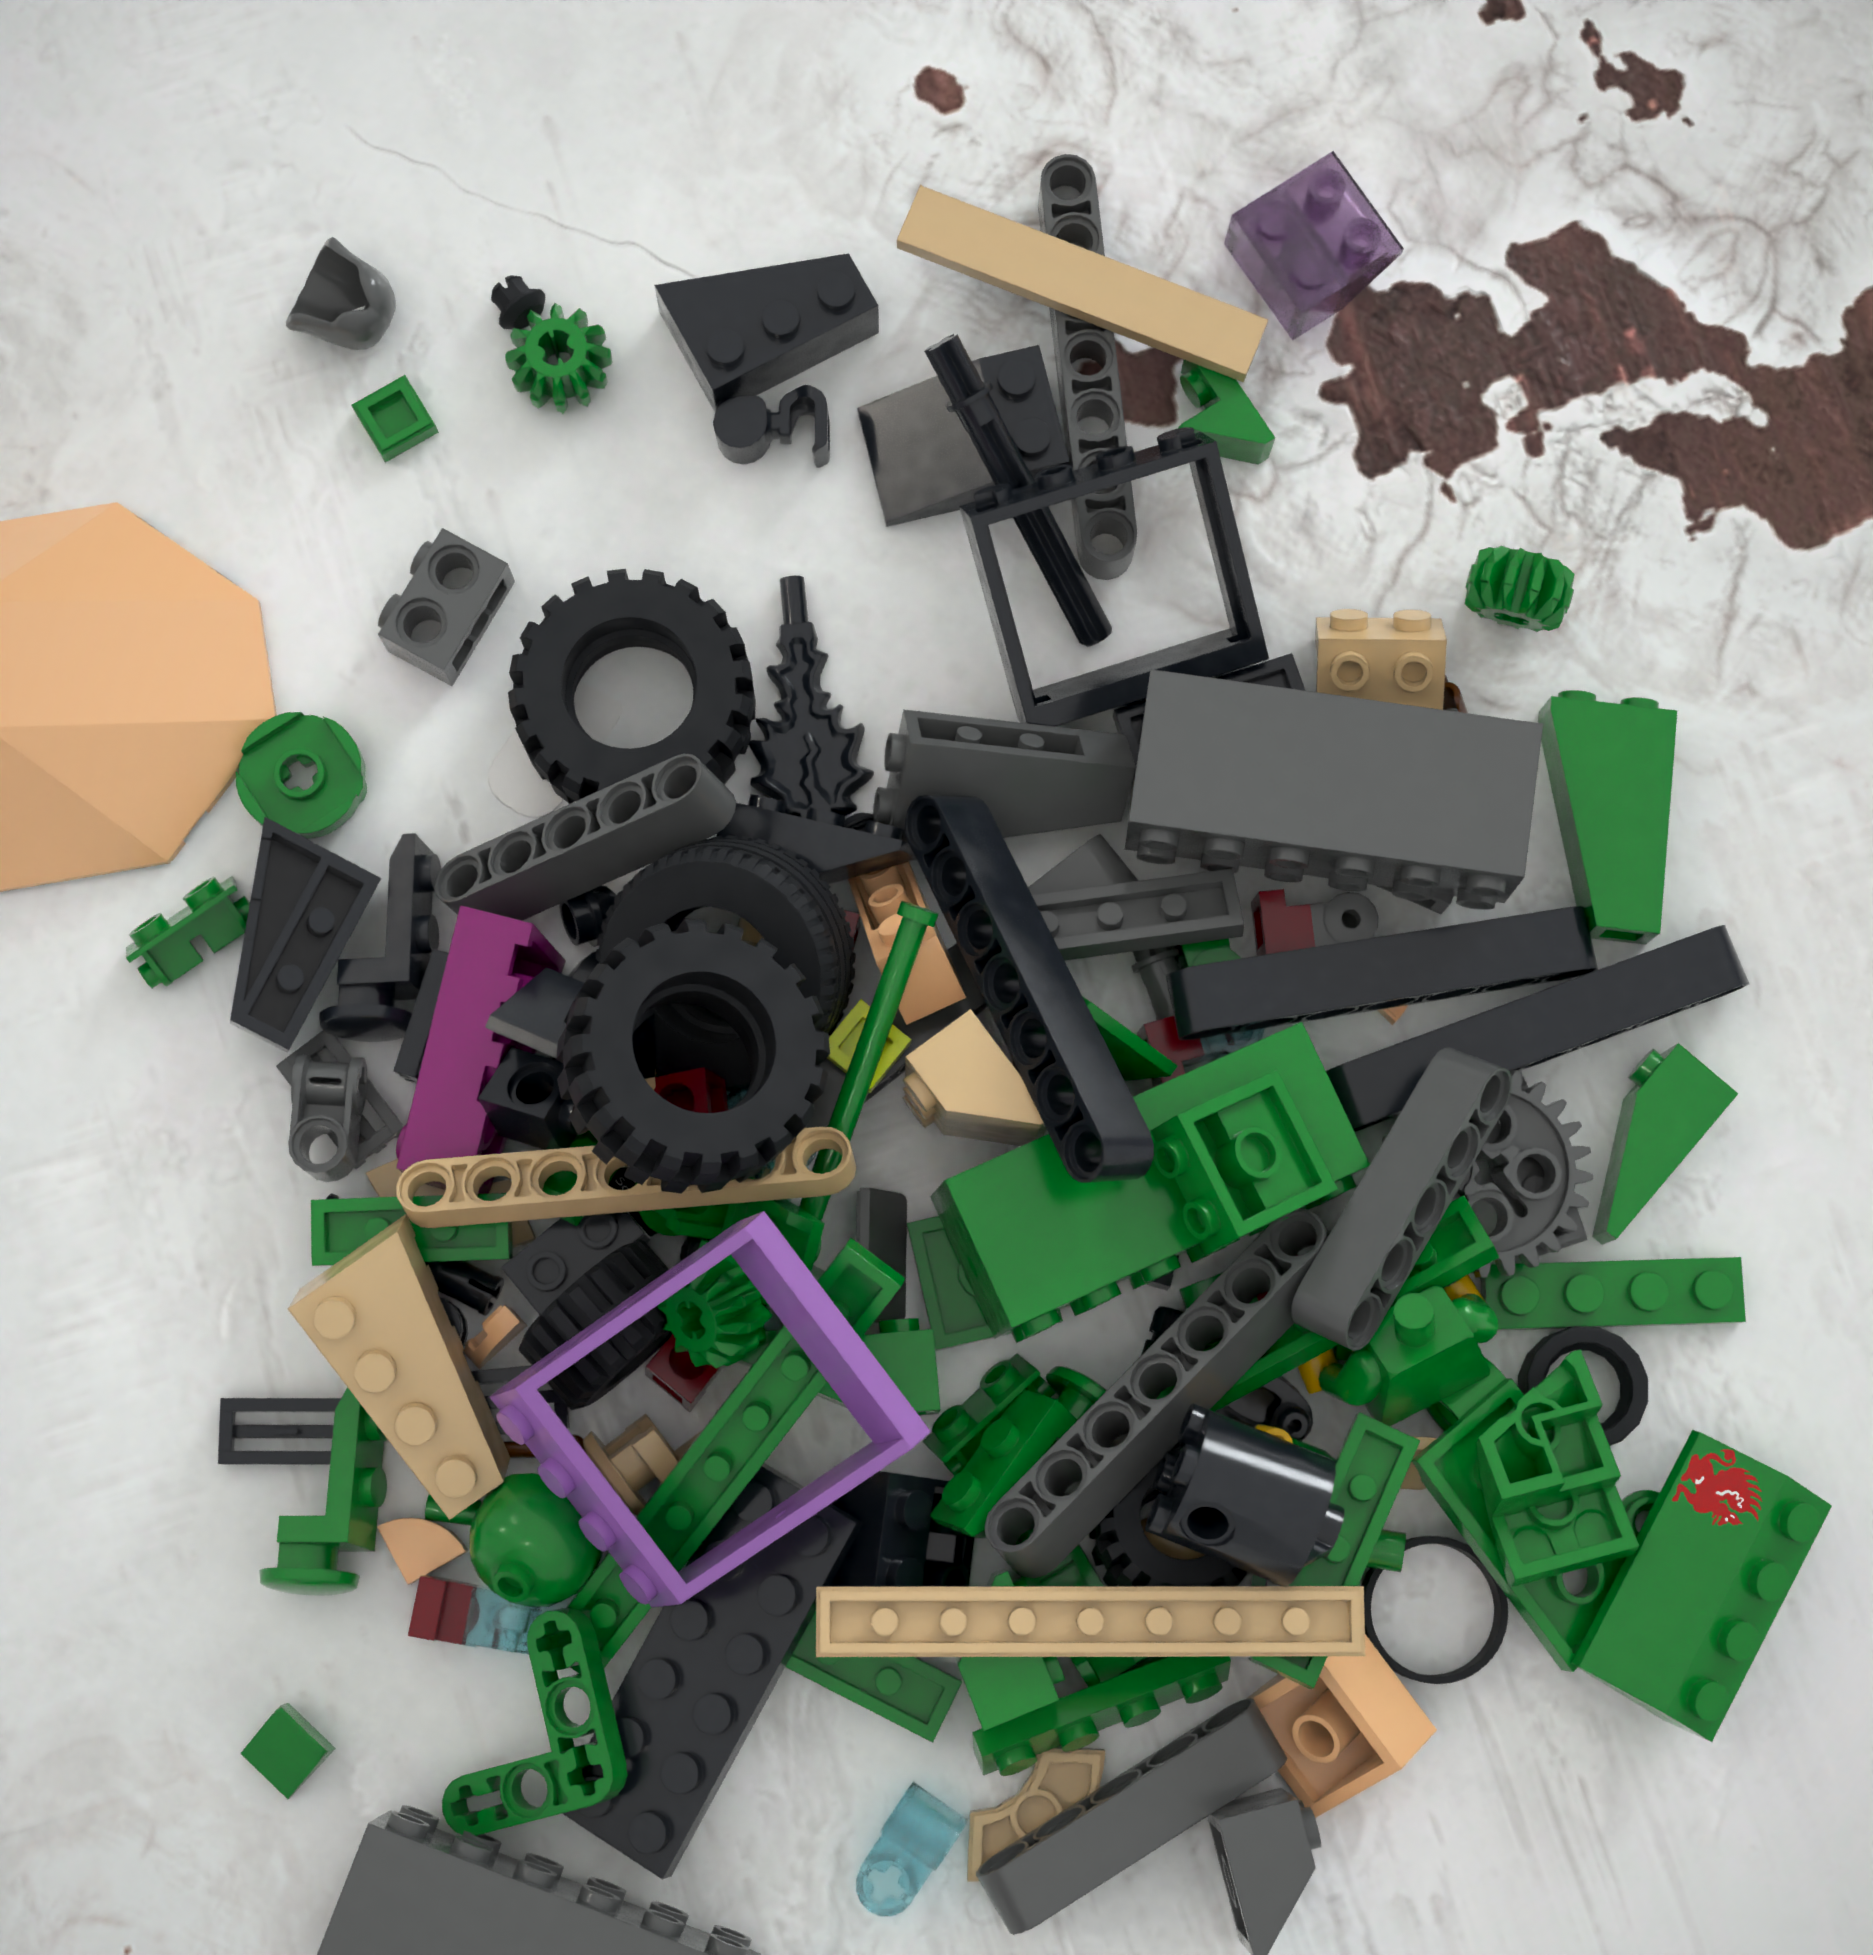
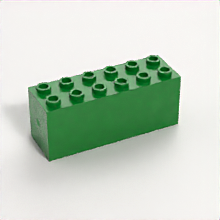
[930,1022,1370,1343]

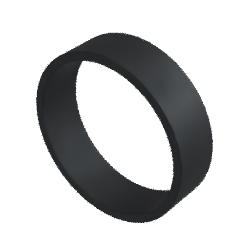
[1361,1536,1508,1684]

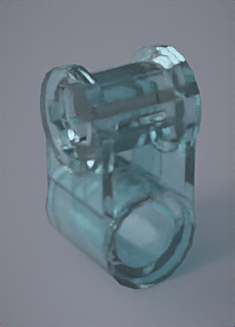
[856,1781,968,1916]

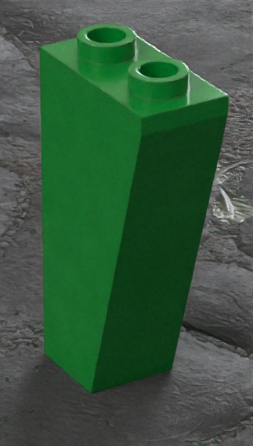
[1538,690,1678,945]

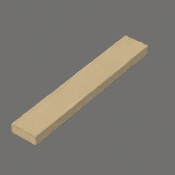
[897,185,1269,383]

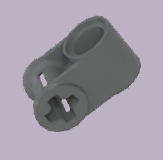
[288,1054,367,1182]

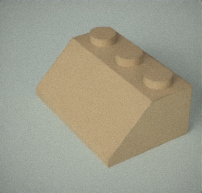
[902,1009,1046,1146]

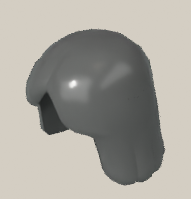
[286,237,396,350]

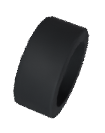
[1518,1326,1648,1446]

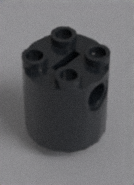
[1145,1403,1344,1587]

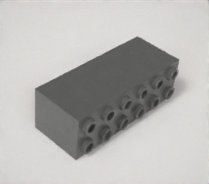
[1124,669,1543,910]
[317,1805,761,1955]

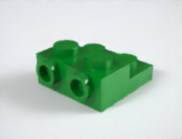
[1150,1069,1338,1252]

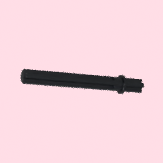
[924,334,1112,647]

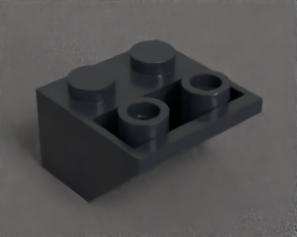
[830,1466,975,1586]

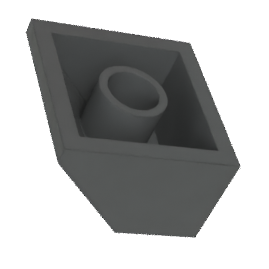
[1207,1788,1321,1955]

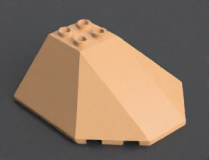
[0,502,277,892]

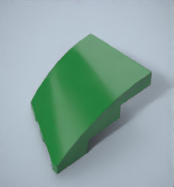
[1476,1349,1639,1588]

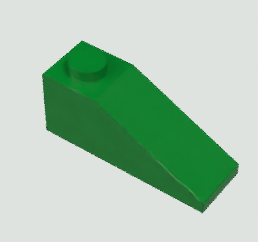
[1592,1043,1738,1245]

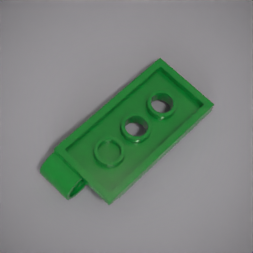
[1412,1357,1626,1672]

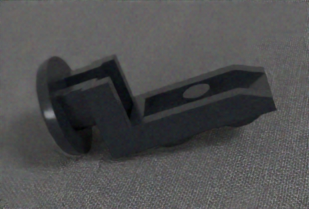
[319,833,441,1042]

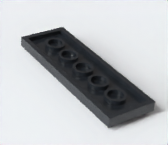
[562,1463,863,1880]

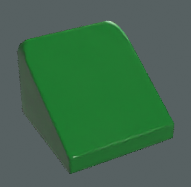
[240,1703,336,1799]

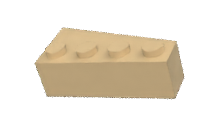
[288,1214,510,1520]

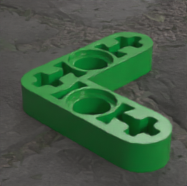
[442,1608,627,1836]

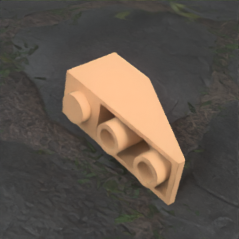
[848,862,966,1025]

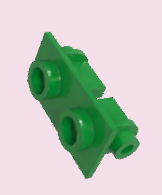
[126,876,250,989]
[922,1353,1055,1476]

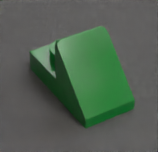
[1178,360,1275,465]

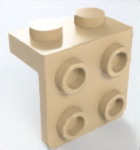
[1315,609,1447,710]

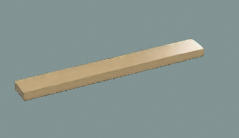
[816,1586,1365,1657]

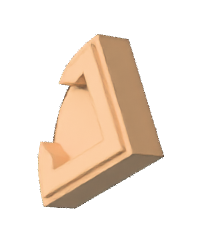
[464,1305,528,1370]
[377,1518,469,1585]

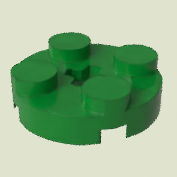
[236,712,367,839]

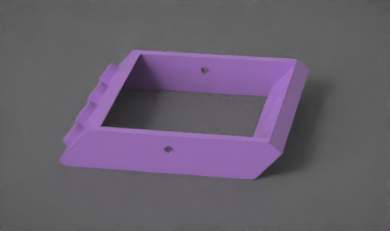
[490,1211,931,1608]

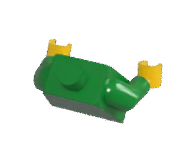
[1298,1274,1498,1426]

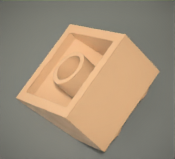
[1246,1634,1437,1818]

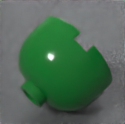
[469,1473,604,1607]

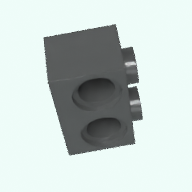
[378,528,515,686]

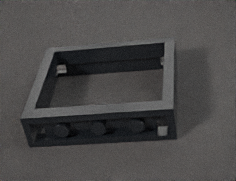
[959,427,1269,726]

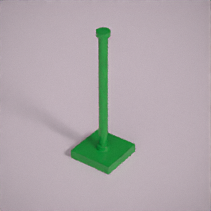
[699,901,939,1308]

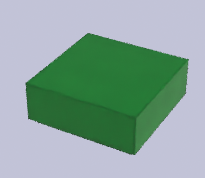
[351,375,439,463]

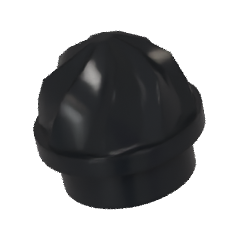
[559,885,617,947]

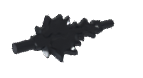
[748,575,874,818]

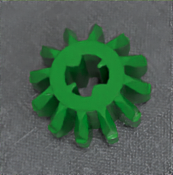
[505,303,613,414]
[1464,546,1575,632]
[657,1254,773,1368]

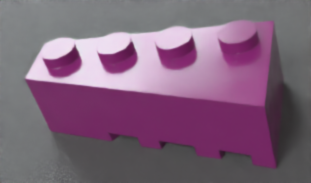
[396,905,566,1194]

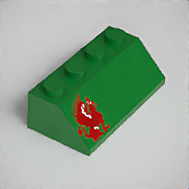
[1571,1430,1832,1742]

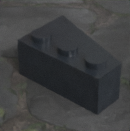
[654,253,879,412]
[230,817,381,1053]

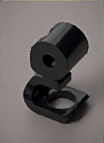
[713,385,830,468]

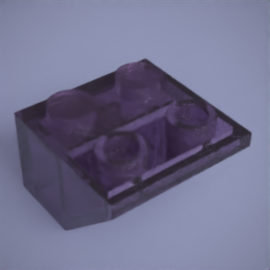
[1224,151,1404,340]

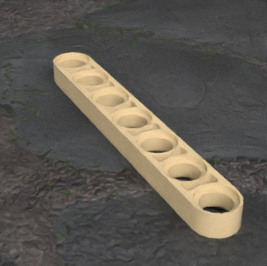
[396,1127,857,1228]

